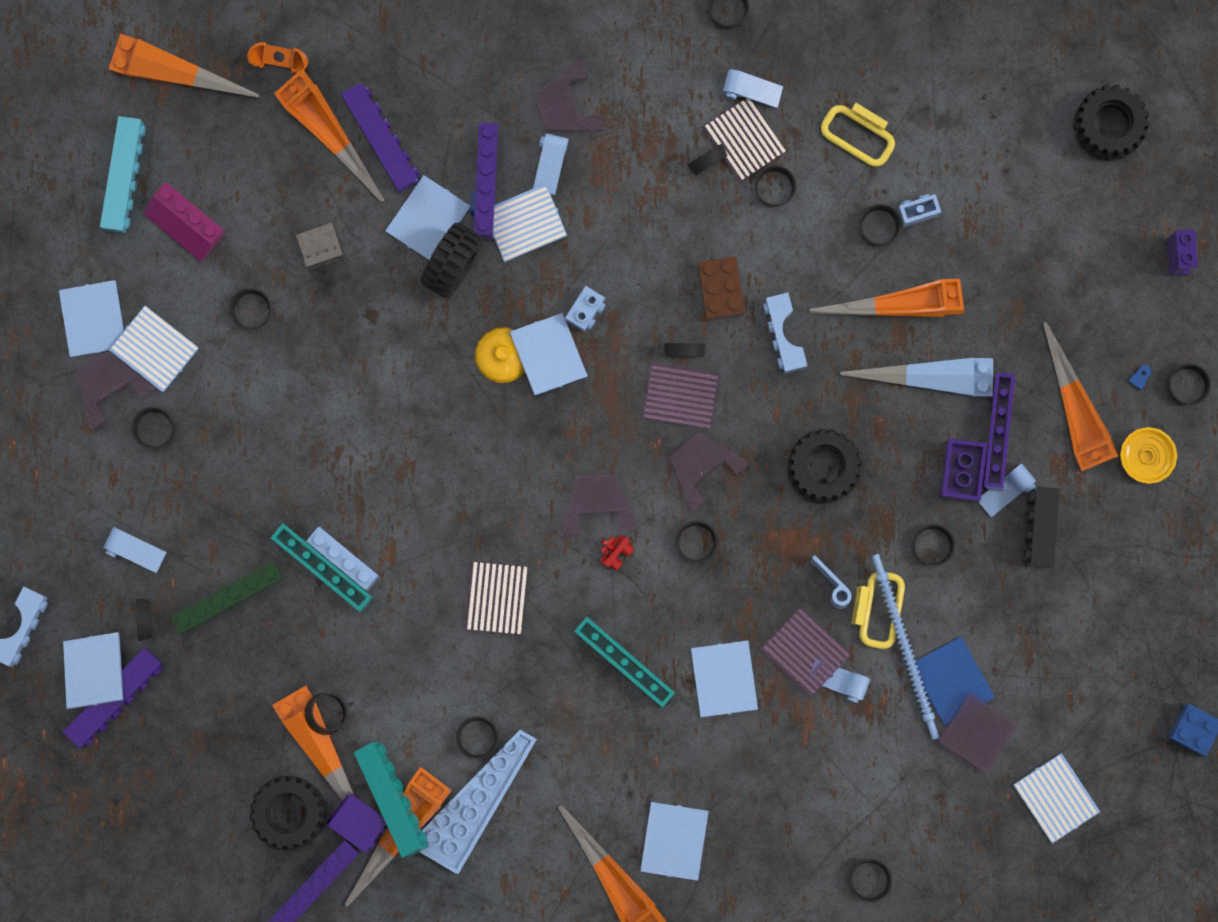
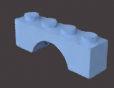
[763,293,807,374]
[307,526,379,592]
[0,586,48,667]

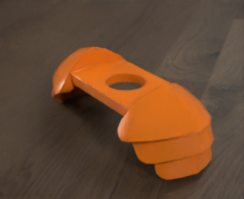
[247,42,308,74]

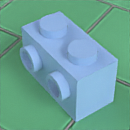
[897,194,941,227]
[565,286,606,333]

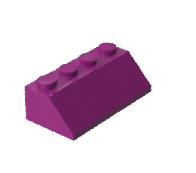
[144,181,226,263]

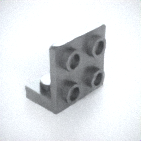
[296,223,344,271]

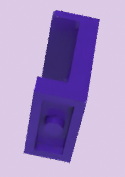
[1167,230,1198,276]
[326,791,388,852]

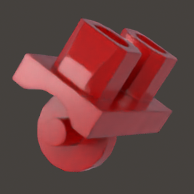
[599,535,634,570]

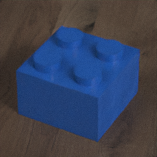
[1167,704,1218,757]

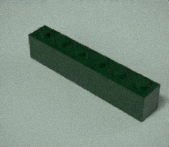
[171,561,284,635]

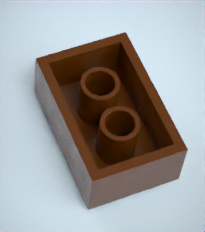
[698,256,745,322]

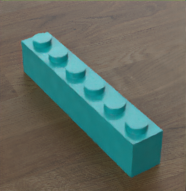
[271,523,373,613]
[574,617,675,708]
[354,742,428,858]

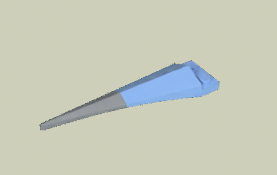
[839,358,993,397]

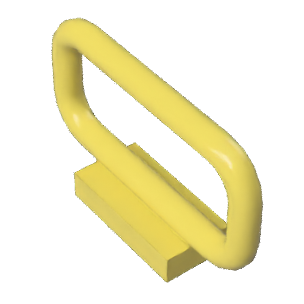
[821,103,895,167]
[851,572,905,649]

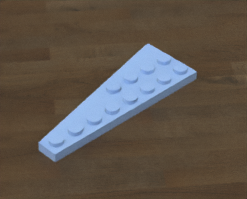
[420,730,537,874]

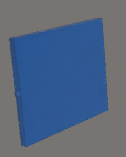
[915,636,995,725]

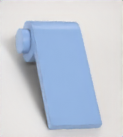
[723,69,783,108]
[533,133,569,195]
[978,463,1036,517]
[103,527,167,573]
[810,555,852,609]
[808,659,871,703]

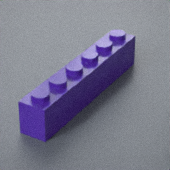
[341,82,420,194]
[474,123,499,240]
[984,372,1015,491]
[63,647,164,748]
[268,840,360,922]

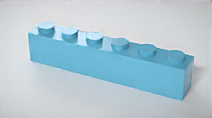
[100,116,146,234]

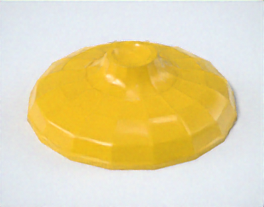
[475,327,525,383]
[1120,427,1177,484]

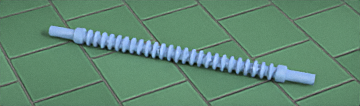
[872,554,939,740]

